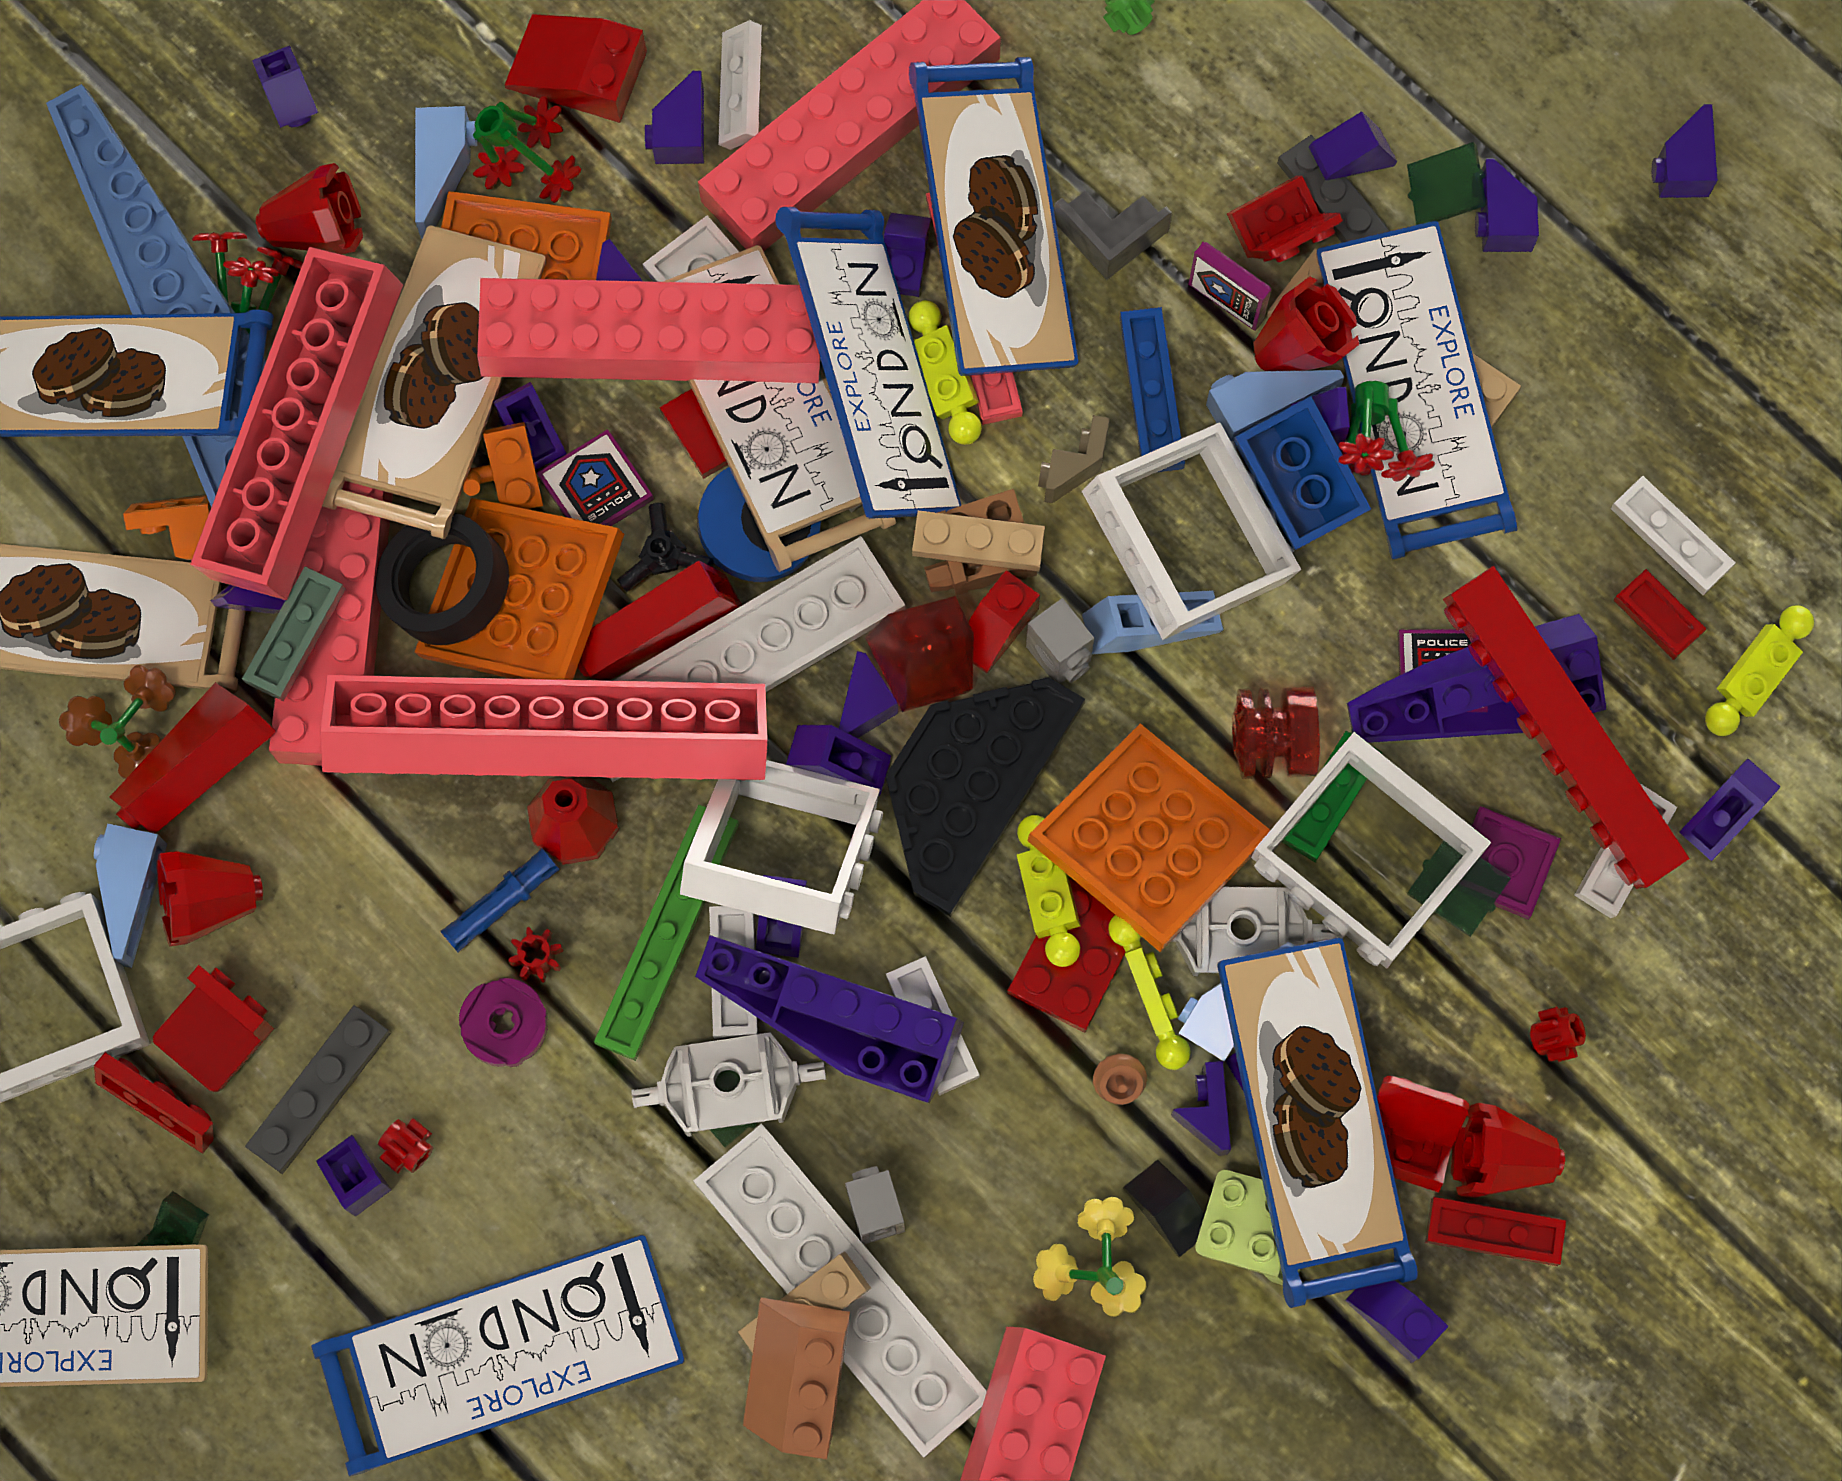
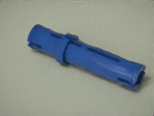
[441,848,560,953]

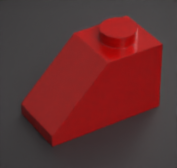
[953,570,1040,674]

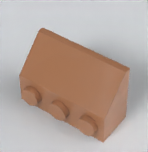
[743,1298,850,1460]

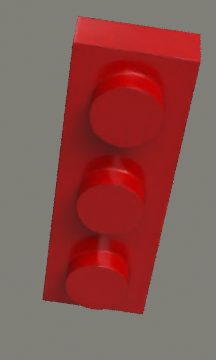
[94,1052,213,1154]
[1425,1197,1566,1266]

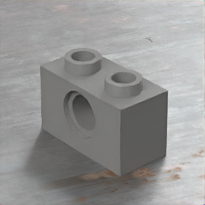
[1026,598,1094,683]
[845,1166,905,1244]

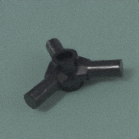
[616,503,714,592]

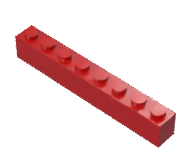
[1443,566,1690,889]

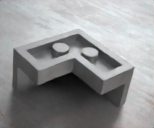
[1054,191,1172,280]

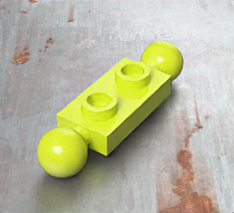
[908,300,982,445]
[1705,605,1814,736]
[1017,815,1080,967]
[1108,915,1191,1070]

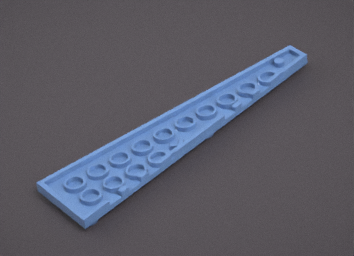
[46,84,266,507]

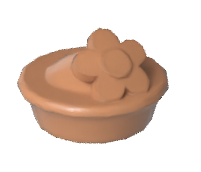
[1093,1054,1147,1105]

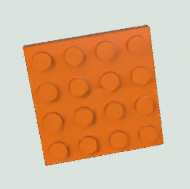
[441,191,612,280]
[414,498,625,680]
[1028,723,1270,952]

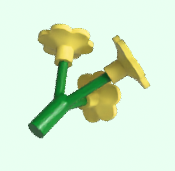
[1033,1197,1147,1317]

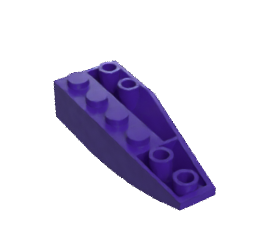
[1347,614,1606,743]
[695,935,964,1103]

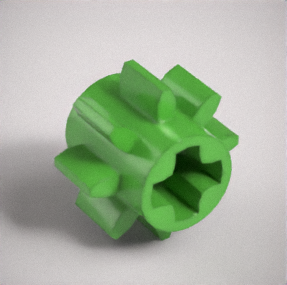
[1103,0,1155,35]

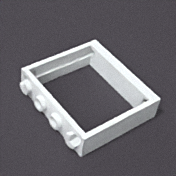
[1082,422,1301,640]
[1251,732,1491,969]
[680,760,883,935]
[0,892,150,1103]

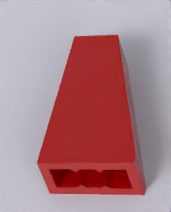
[578,561,742,681]
[109,682,276,834]

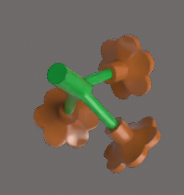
[59,665,176,779]

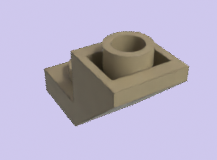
[1038,415,1110,503]

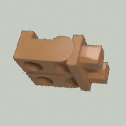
[913,489,1037,596]

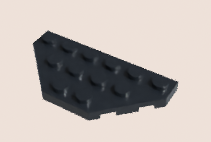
[886,677,1085,917]

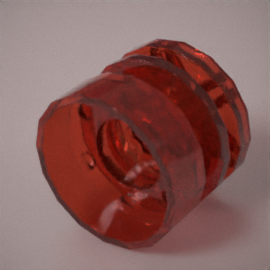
[1232,686,1320,779]

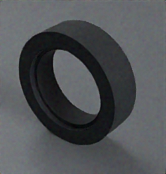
[376,513,509,645]

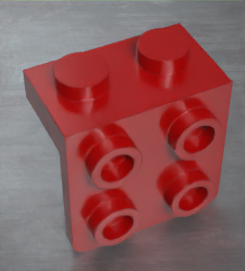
[1227,175,1343,262]
[153,965,275,1092]
[1376,1076,1470,1193]

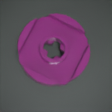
[459,978,548,1067]

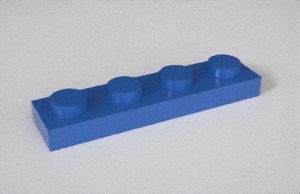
[1120,307,1185,472]

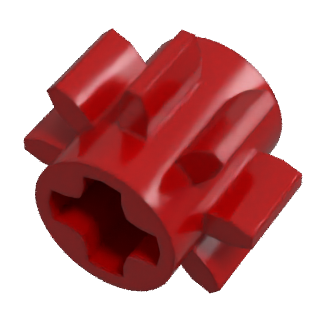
[508,927,564,983]
[1530,1006,1586,1062]
[378,1118,434,1174]

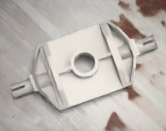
[1172,887,1338,976]
[632,1032,826,1137]

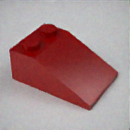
[505,14,647,123]

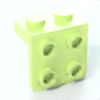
[1195,1170,1300,1285]

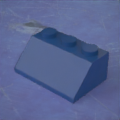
[1232,396,1371,550]

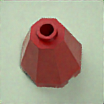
[256,163,363,255]
[1253,276,1359,371]
[527,776,619,865]
[156,851,263,947]
[1451,1103,1565,1198]

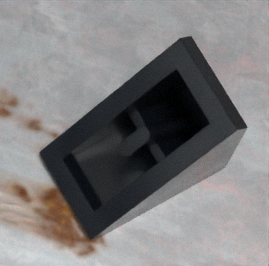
[1123,1160,1205,1257]

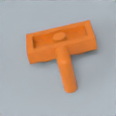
[463,422,543,509]

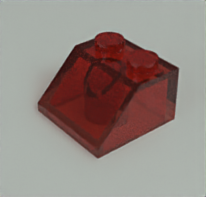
[865,596,974,712]

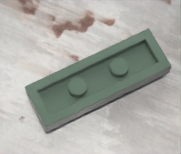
[242,567,346,701]

